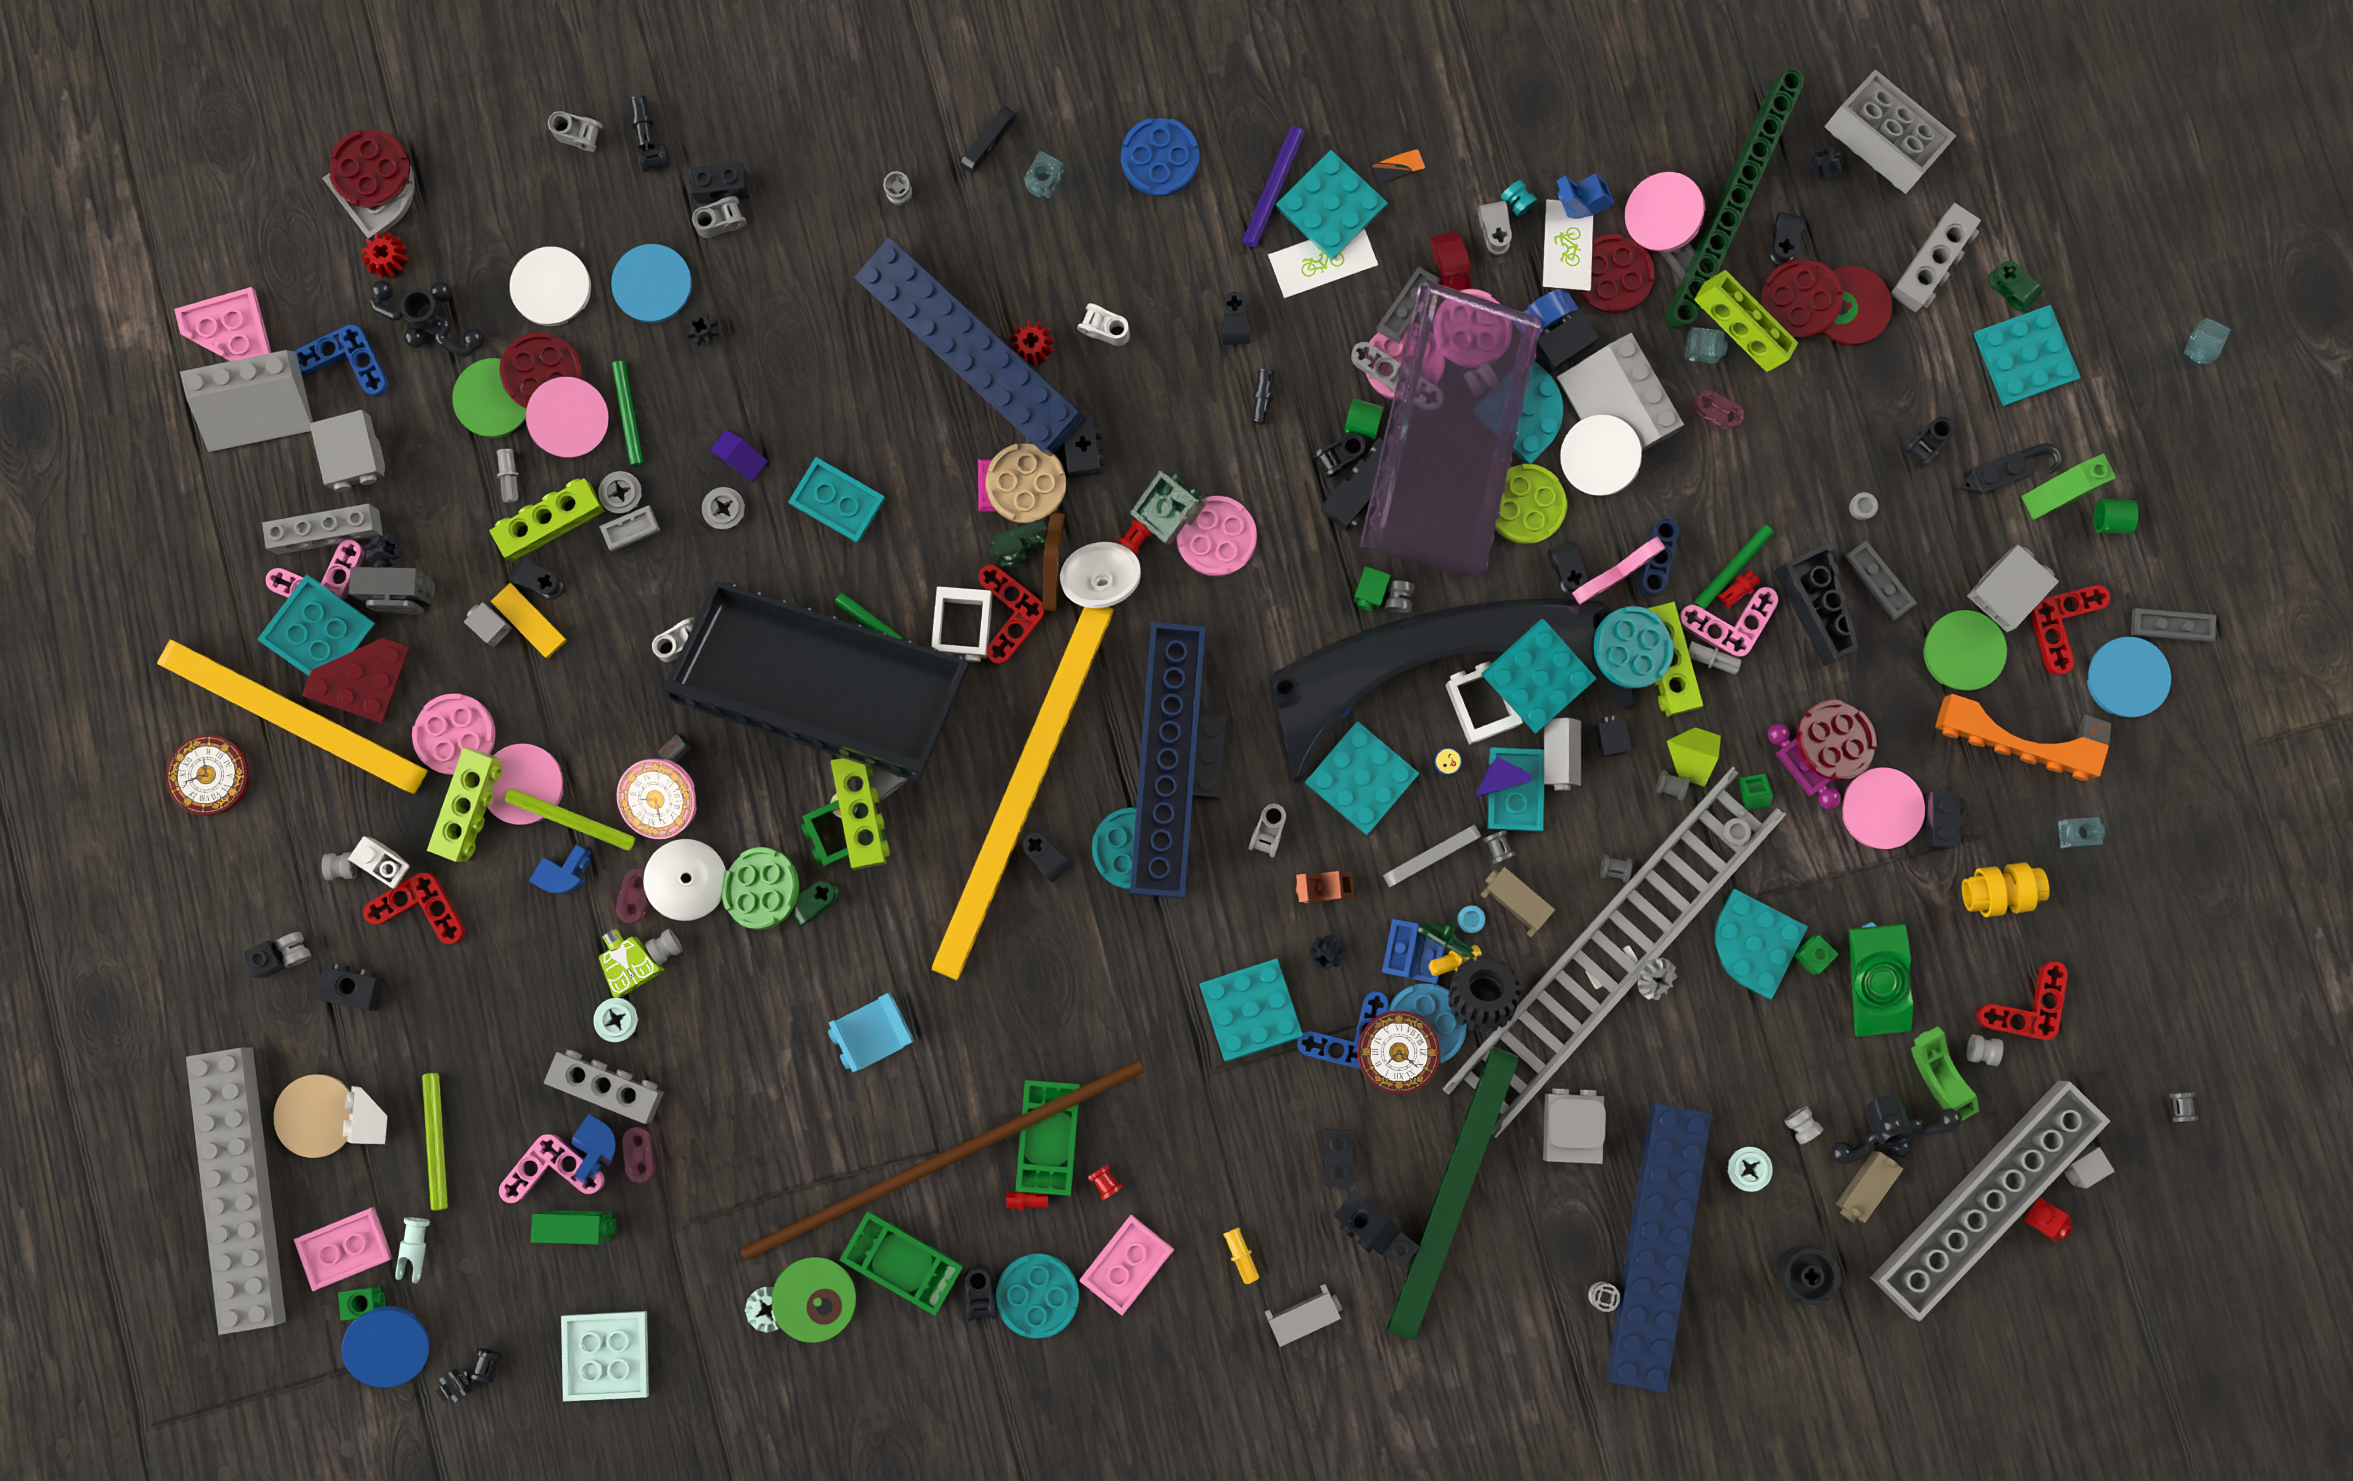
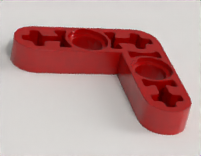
[979,565,1045,665]
[2030,585,2110,676]
[363,873,465,944]
[1976,961,2068,1040]

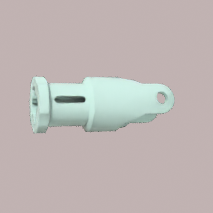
[396,1217,430,1283]

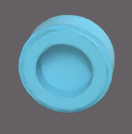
[1457,906,1485,933]

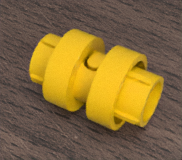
[1962,862,2049,917]

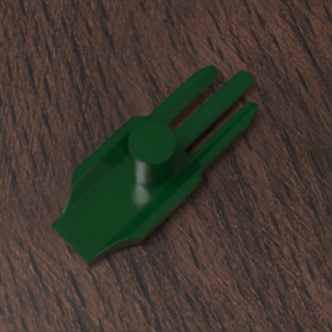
[1417,922,1475,958]

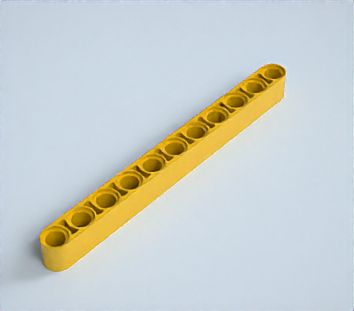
[157,639,428,795]

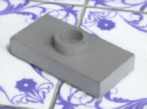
[599,505,661,552]

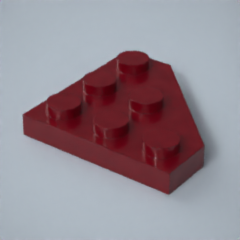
[302,638,410,723]

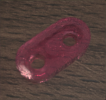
[616,869,648,923]
[622,1127,655,1183]

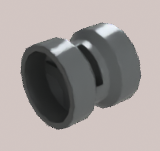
[1385,580,1415,613]

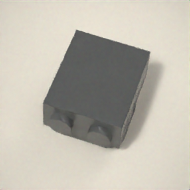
[349,567,435,615]

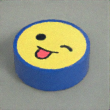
[1434,748,1462,776]

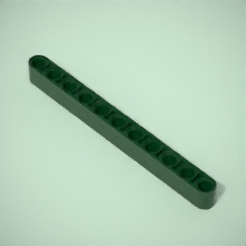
[1666,68,1804,329]
[1387,1046,1519,1341]

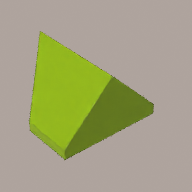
[1667,727,1721,787]

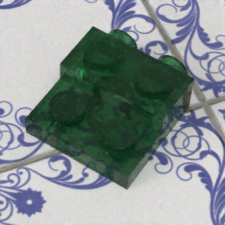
[1130,470,1206,545]
[988,520,1047,568]

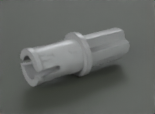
[497,449,519,503]
[1688,641,1741,674]

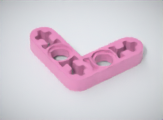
[1572,537,1665,605]
[266,540,365,600]
[1679,587,1778,658]
[499,1134,605,1203]

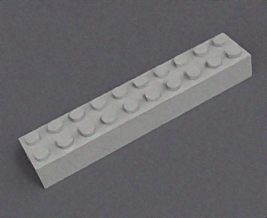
[186,1048,286,1335]
[1870,1081,2110,1321]

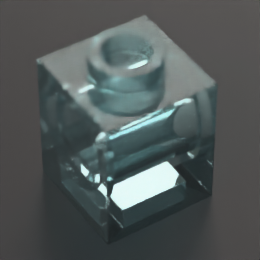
[1024,151,1064,198]
[2183,318,2231,364]
[1685,327,1728,364]
[2058,817,2105,848]

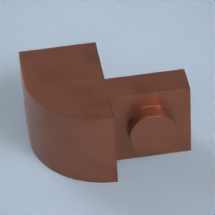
[1296,871,1355,903]

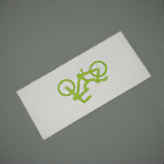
[1543,200,1593,291]
[1268,229,1378,298]

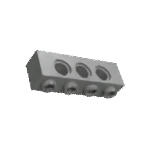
[1890,203,1981,313]
[262,504,383,555]
[544,1049,664,1124]

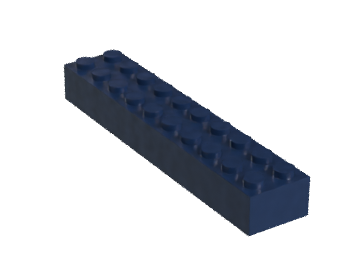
[854,237,1086,457]
[1129,622,1206,900]
[1606,1103,1712,1393]

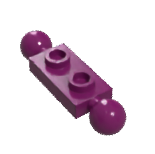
[1768,723,1841,809]

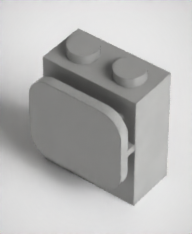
[310,410,385,492]
[1967,545,2059,632]
[1543,1088,1606,1164]

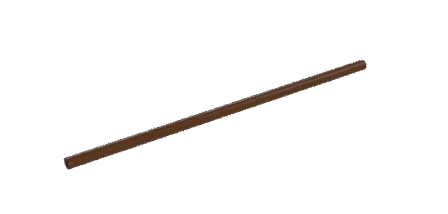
[740,1060,1145,1261]

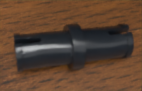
[630,95,655,150]
[1252,369,1275,425]

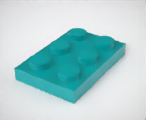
[788,457,886,544]
[1487,747,1544,832]

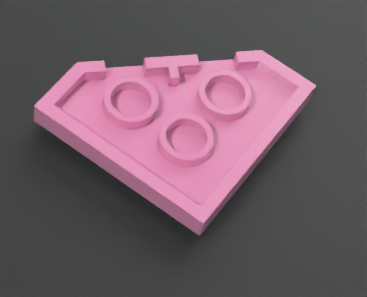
[174,287,271,361]

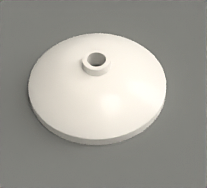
[1060,542,1141,608]
[644,839,726,921]

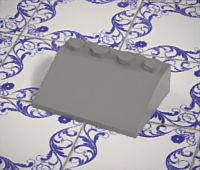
[1825,70,1956,194]
[1557,333,1684,451]
[180,350,313,452]

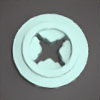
[594,998,639,1042]
[1727,1147,1772,1192]
[745,1287,780,1333]

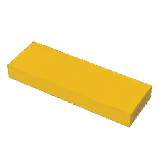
[491,583,567,659]

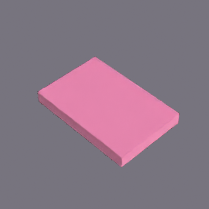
[294,1207,393,1291]
[1079,1214,1174,1316]

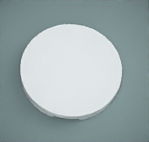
[510,247,591,326]
[1561,415,1642,496]

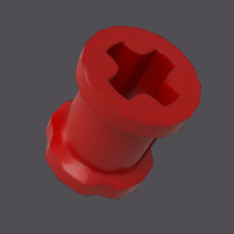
[1118,520,1153,556]
[1087,1164,1123,1201]

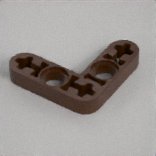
[1042,512,1065,611]

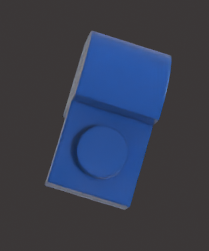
[1557,173,1615,219]
[1512,288,1579,343]
[529,845,592,894]
[572,1114,615,1184]

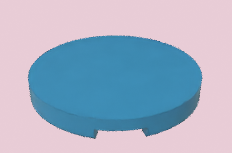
[611,244,692,324]
[2087,637,2171,718]
[1387,984,1467,1064]

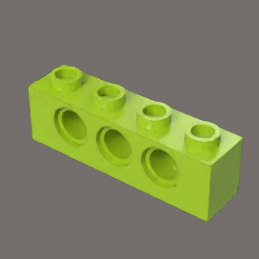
[1694,270,1798,372]
[489,478,605,563]
[1647,602,1703,717]
[427,748,503,862]
[831,758,890,870]

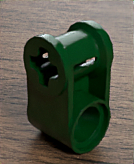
[1988,261,2043,312]
[791,881,839,927]

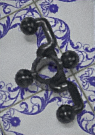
[370,280,485,357]
[1830,1095,1962,1164]

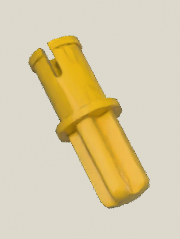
[1428,945,1482,976]
[1223,1227,1259,1284]

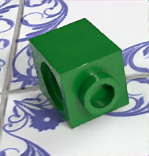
[1353,566,1391,611]
[1793,935,1839,974]
[338,1285,385,1321]

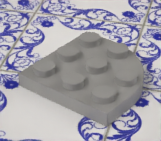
[322,165,415,241]

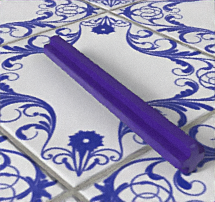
[1242,126,1304,248]

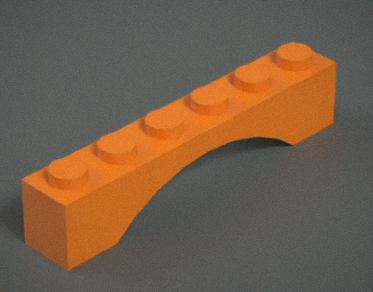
[1935,694,2109,781]

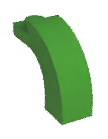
[1911,1026,1979,1121]

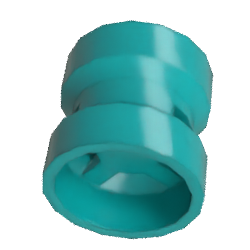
[1500,179,1538,217]

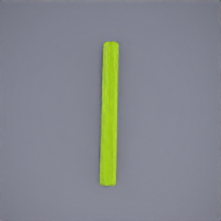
[505,788,635,850]
[422,1073,448,1211]

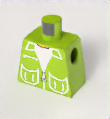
[599,929,665,998]

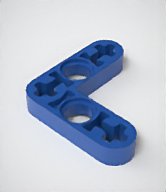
[294,325,389,397]
[1297,991,1388,1069]

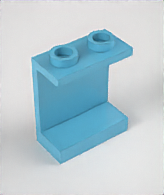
[828,993,915,1072]

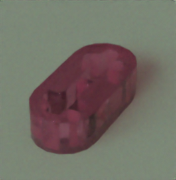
[1694,390,1744,430]

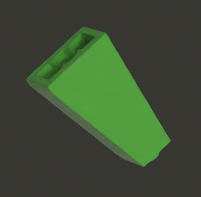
[2021,453,2116,520]

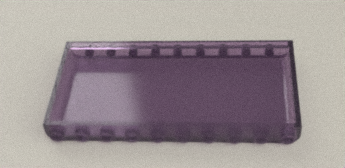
[1359,280,1542,578]

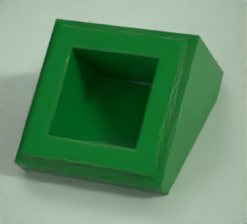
[1739,774,1773,810]

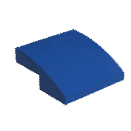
[1382,919,1446,985]

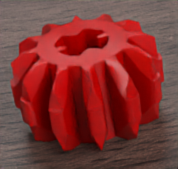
[361,232,408,279]
[1009,321,1054,367]

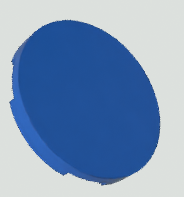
[1121,118,1199,196]
[341,1306,430,1387]

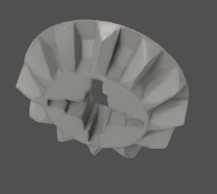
[599,471,642,514]
[702,487,745,530]
[1638,958,1677,1000]

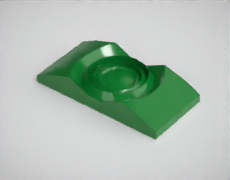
[1849,924,1913,1037]
[1016,1080,1080,1196]
[839,1211,963,1316]

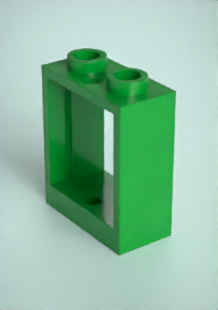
[801,790,887,867]
[531,1210,616,1245]

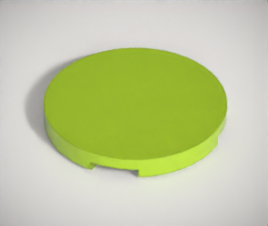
[1486,464,1567,544]

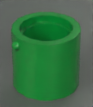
[1344,398,1384,440]
[2093,498,2138,534]

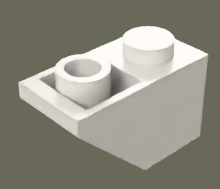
[348,836,410,889]
[343,1086,387,1144]

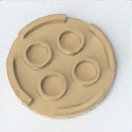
[986,444,1066,523]
[273,1074,351,1158]

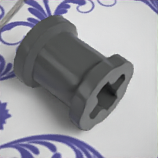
[1655,770,1690,801]
[1483,830,1516,864]
[1600,854,1632,883]
[2169,1092,2199,1122]

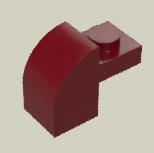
[1430,230,1472,297]

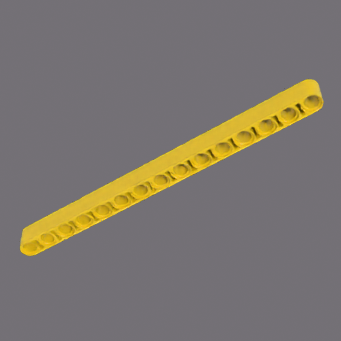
[932,607,1114,980]

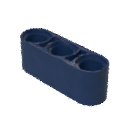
[1638,518,1679,598]

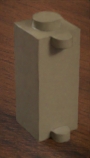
[1480,867,1555,937]
[1835,1151,1903,1223]

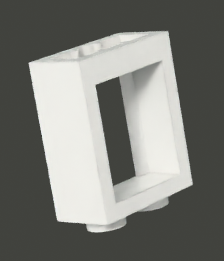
[932,587,993,662]
[1445,661,1523,745]

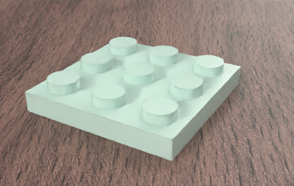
[561,1311,649,1401]

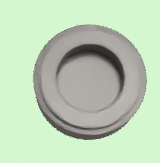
[1849,492,1878,520]
[1722,818,1751,846]

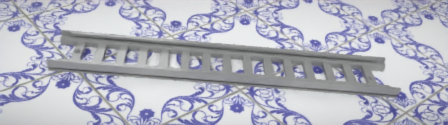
[1442,767,1786,1138]

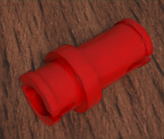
[1718,570,1761,609]
[1006,1191,1048,1211]

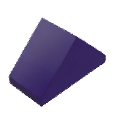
[710,430,768,483]
[1475,756,1532,797]

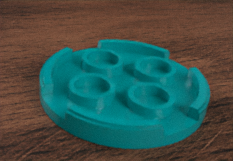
[1593,606,1674,688]
[1092,808,1136,889]
[996,1253,1079,1338]

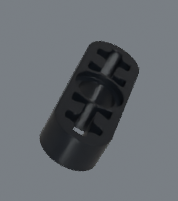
[960,106,1017,174]

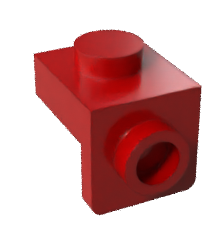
[2024,1198,2073,1244]

